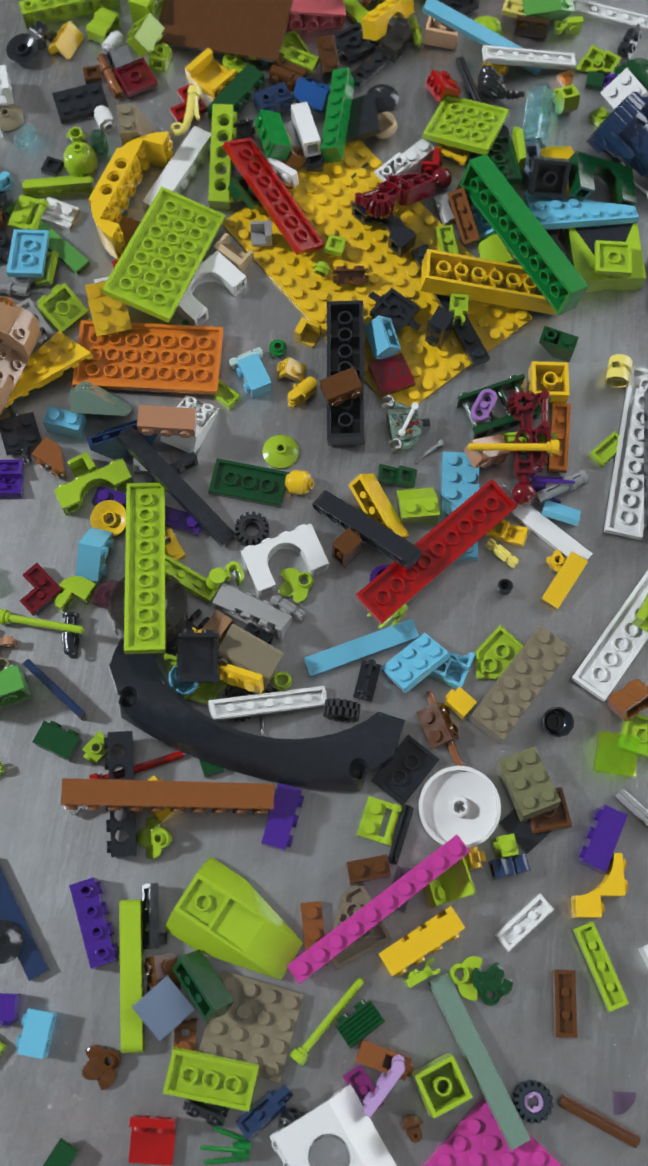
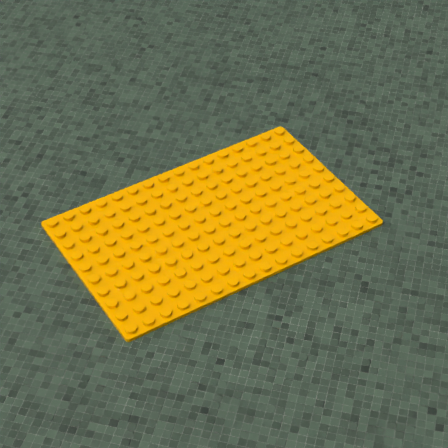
[223,138,532,409]

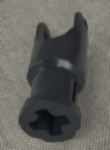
[62,612,80,658]

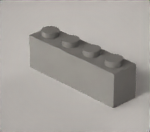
[212,583,292,642]

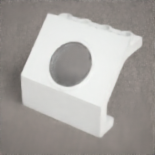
[269,1084,396,1166]

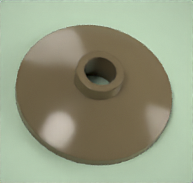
[0,104,24,132]

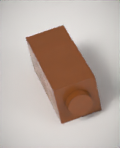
[355,1039,414,1081]

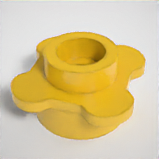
[546,550,566,572]

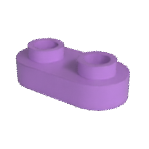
[470,389,497,423]

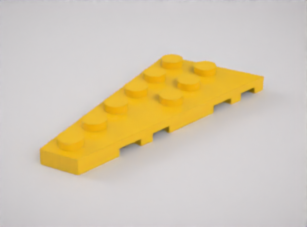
[5,331,94,408]

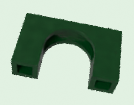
[568,151,637,206]

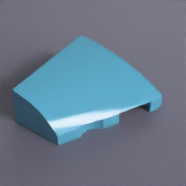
[427,652,475,689]

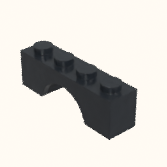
[352,203,416,257]

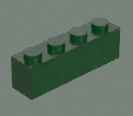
[207,64,265,126]

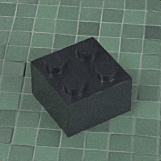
[527,156,571,198]

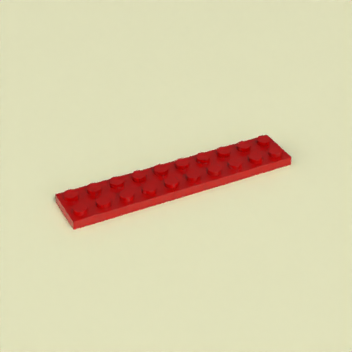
[355,479,518,624]

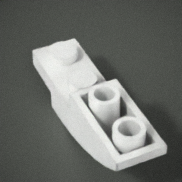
[374,139,434,182]

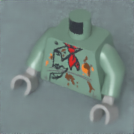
[382,395,430,452]

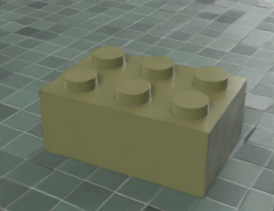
[495,746,561,822]

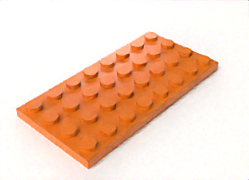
[72,320,224,395]

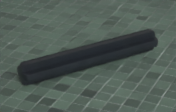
[455,56,483,103]

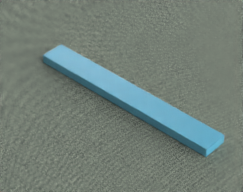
[422,0,541,75]

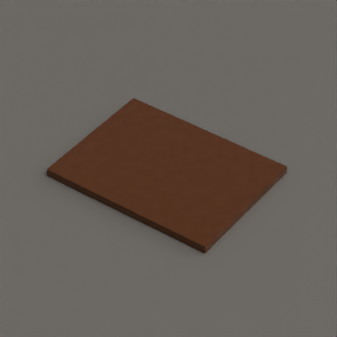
[155,0,293,63]

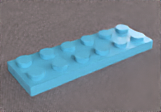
[440,451,480,560]

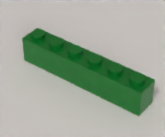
[320,67,355,163]

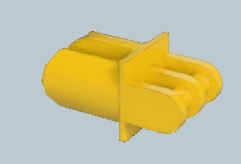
[288,377,317,408]

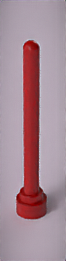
[89,751,185,779]

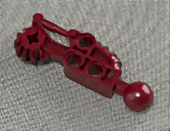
[354,167,452,219]
[506,388,552,506]

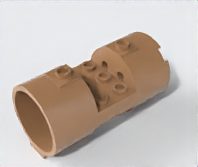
[0,302,42,416]

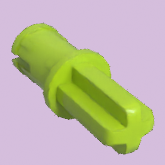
[407,16,424,47]

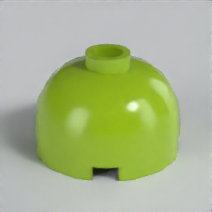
[63,142,98,177]

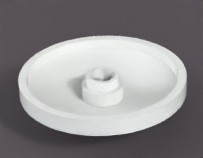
[419,766,501,848]

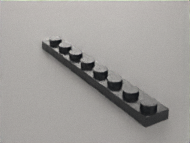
[411,244,490,368]

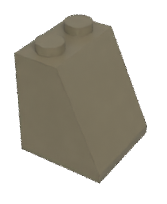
[116,103,156,146]

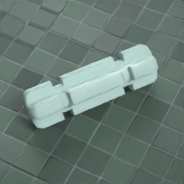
[229,347,263,369]

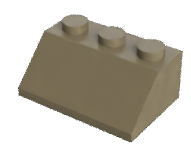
[218,624,284,691]

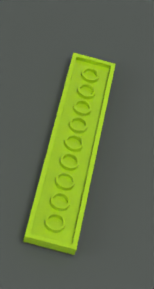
[124,483,166,654]

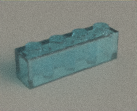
[522,82,555,149]

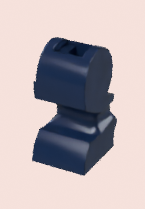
[488,854,531,880]

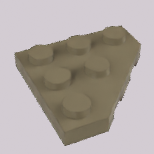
[331,882,392,970]

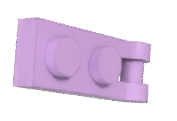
[363,1055,405,1118]

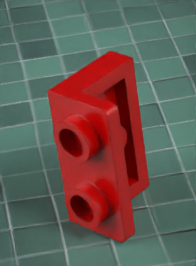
[425,70,461,102]

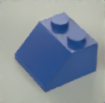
[292,77,330,112]

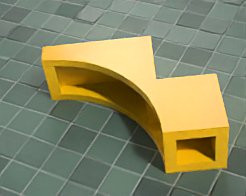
[571,853,628,918]

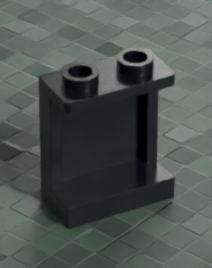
[176,629,220,683]

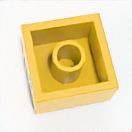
[528,361,570,405]

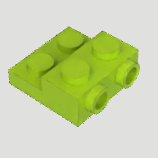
[37,283,89,333]

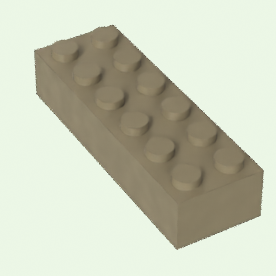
[467,625,572,743]

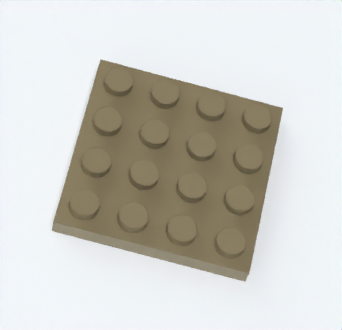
[198,970,304,1083]

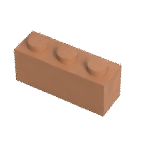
[137,405,197,438]

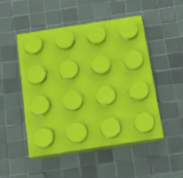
[422,94,509,155]

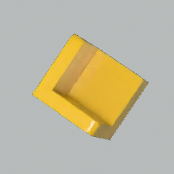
[294,317,321,348]

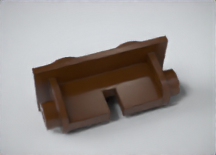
[332,266,369,285]
[399,1114,424,1143]

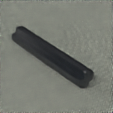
[388,805,414,865]

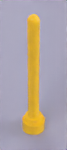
[467,440,559,455]

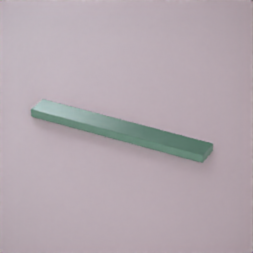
[428,972,531,1150]

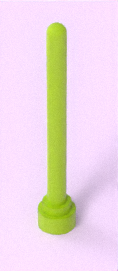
[0,609,85,634]
[290,978,364,1067]

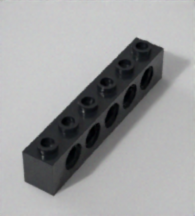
[104,731,137,857]

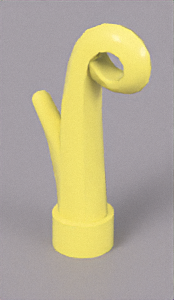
[170,85,202,136]

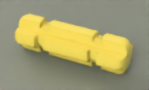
[485,538,519,568]

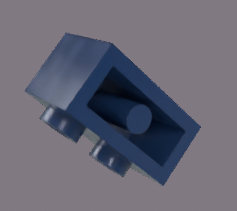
[254,82,293,113]

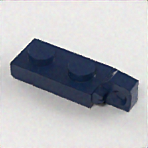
[235,1085,293,1142]

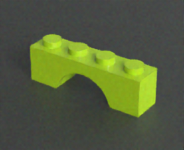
[54,459,134,515]

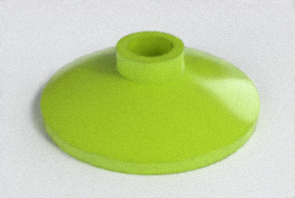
[262,435,299,469]

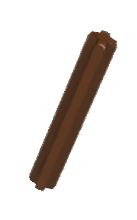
[558,1094,641,1148]

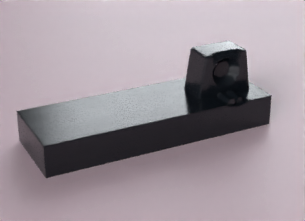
[142,883,167,950]

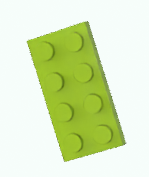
[163,1046,259,1112]

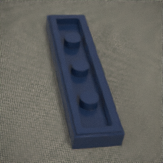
[23,659,86,720]

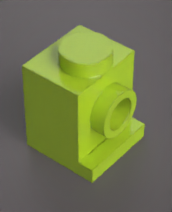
[148,43,172,73]
[82,730,108,765]
[490,833,519,859]

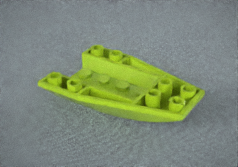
[164,856,303,980]

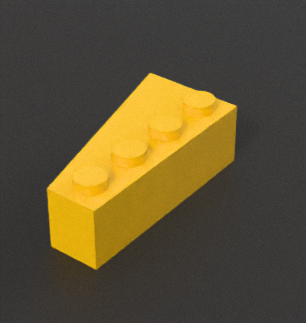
[377,906,465,978]

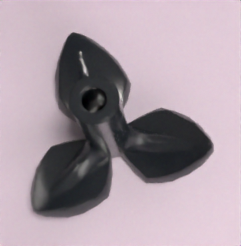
[30,20,57,50]

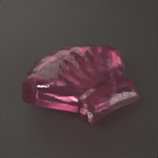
[92,580,125,614]

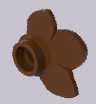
[82,1045,121,1090]

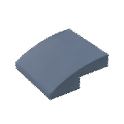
[132,976,195,1041]

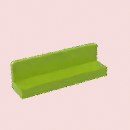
[22,174,94,198]

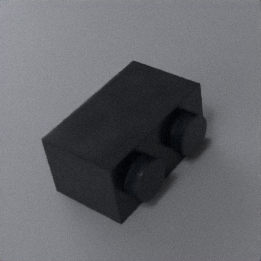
[425,306,455,349]

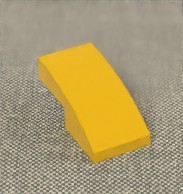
[486,520,529,547]

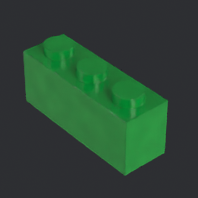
[255,109,292,161]

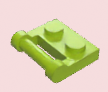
[8,195,49,230]
[356,796,403,847]

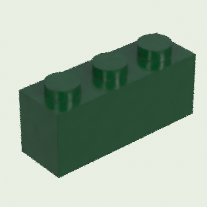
[172,949,234,1022]

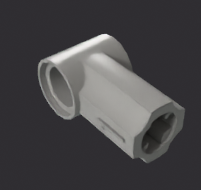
[432,192,457,226]

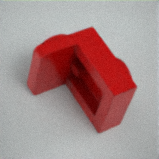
[421,147,443,176]

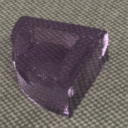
[613,1091,636,1115]

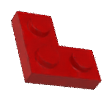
[170,83,207,123]

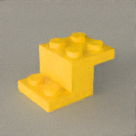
[85,281,132,337]

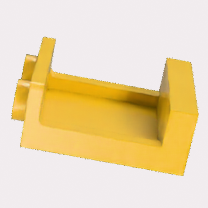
[185,48,237,100]

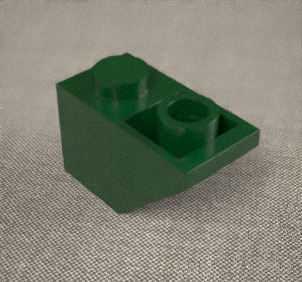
[539,326,579,362]

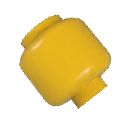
[285,470,314,495]

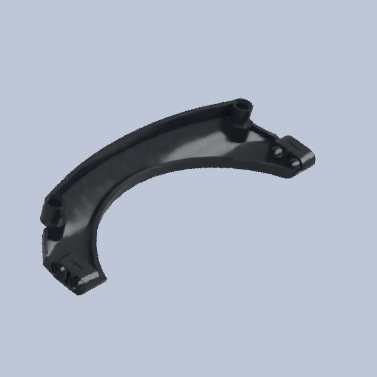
[109,634,405,792]

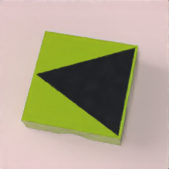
[563,223,646,292]

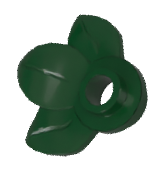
[472,962,513,1006]

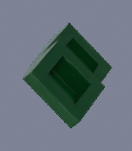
[376,464,417,488]

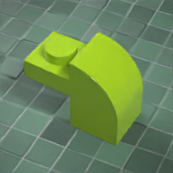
[549,84,580,115]
[55,576,99,613]

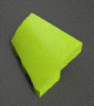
[576,44,621,74]
[478,234,513,264]

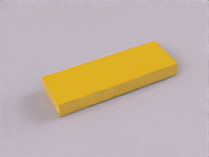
[541,551,588,610]

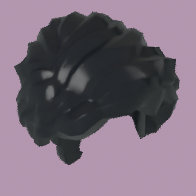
[477,65,525,100]

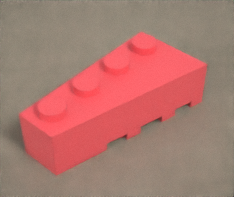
[286,0,346,32]

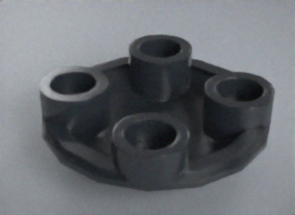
[367,84,399,112]

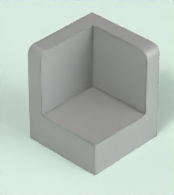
[250,220,273,247]

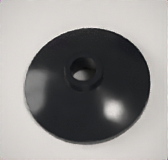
[6,33,38,63]
[0,920,24,964]

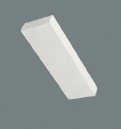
[494,893,555,952]

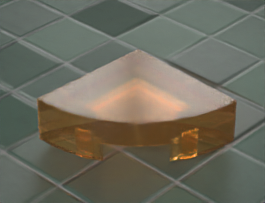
[556,70,573,87]

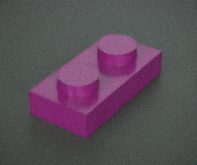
[342,1064,384,1109]

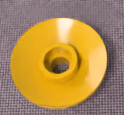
[90,500,126,537]

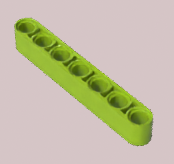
[119,899,145,1054]

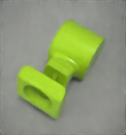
[206,561,245,590]

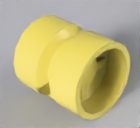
[605,354,633,388]

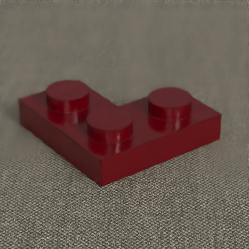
[19,563,63,616]

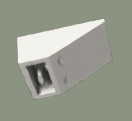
[160,395,219,453]

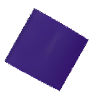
[0,459,24,498]

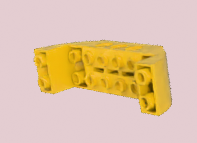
[88,132,175,260]

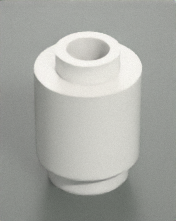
[102,31,125,54]
[94,105,116,132]

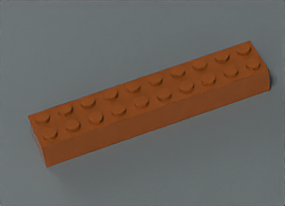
[61,778,274,814]

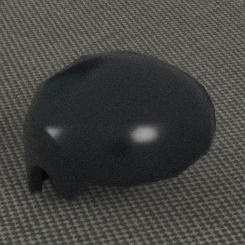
[541,707,574,737]

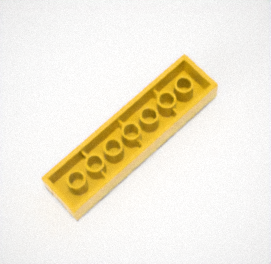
[420,249,558,315]

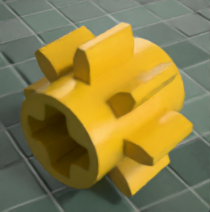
[464,847,486,870]

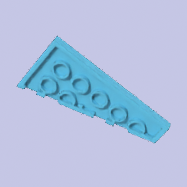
[524,192,639,230]

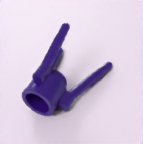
[531,475,576,504]

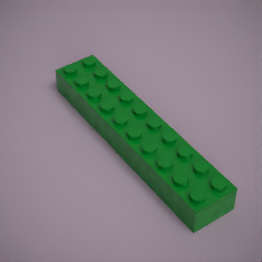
[460,154,588,316]

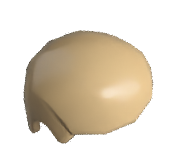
[375,112,397,139]

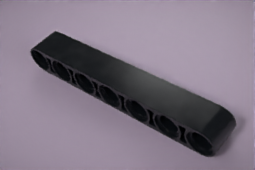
[312,490,423,570]

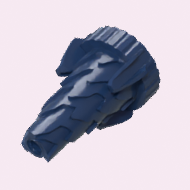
[586,91,648,179]

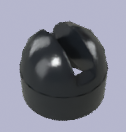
[497,579,513,596]

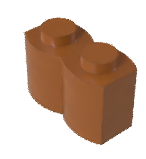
[608,679,648,722]

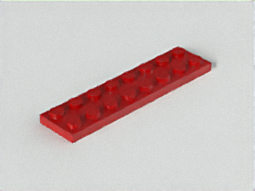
[222,137,325,255]

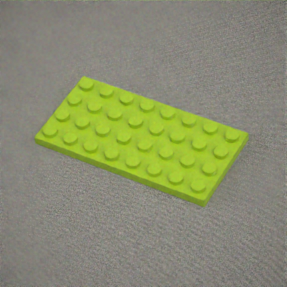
[102,186,226,323]

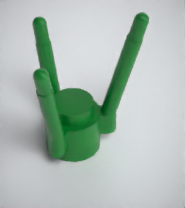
[200,1127,251,1165]

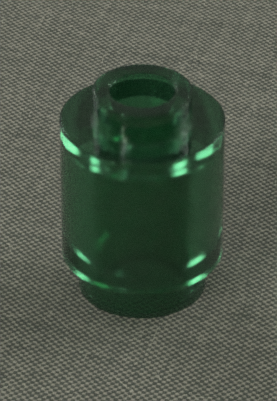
[90,129,109,156]

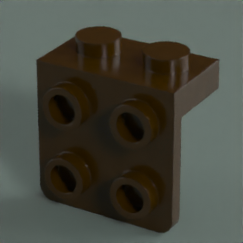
[514,14,550,39]

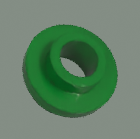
[269,339,287,357]

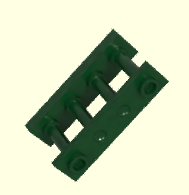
[455,374,541,441]

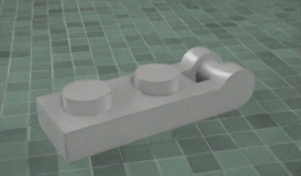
[14,298,55,347]

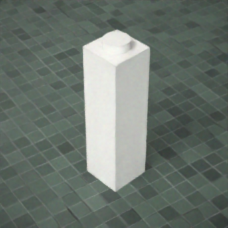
[291,102,321,157]

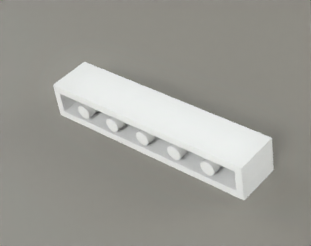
[142,126,211,213]

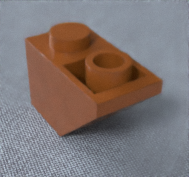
[32,437,67,480]

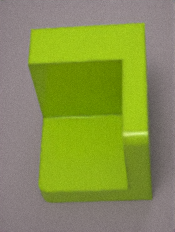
[67,451,96,478]

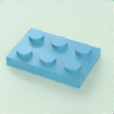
[6,229,50,278]
[381,632,450,693]

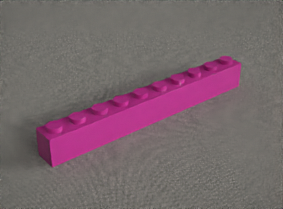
[287,834,470,984]

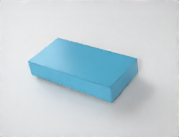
[541,500,581,526]

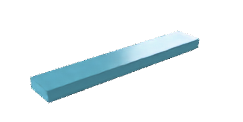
[303,618,419,676]

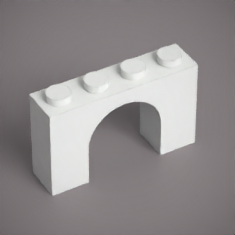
[176,251,247,326]
[241,524,329,597]

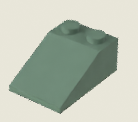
[70,382,133,416]

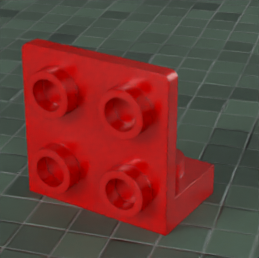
[128,1114,177,1166]

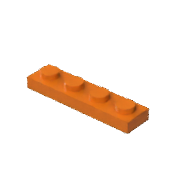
[548,402,571,473]

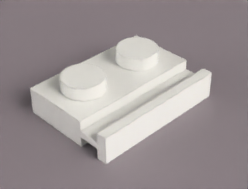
[41,197,80,232]

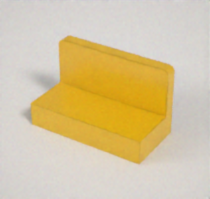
[47,21,84,60]

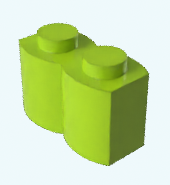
[86,7,121,44]

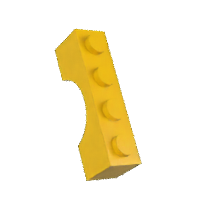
[361,0,414,41]

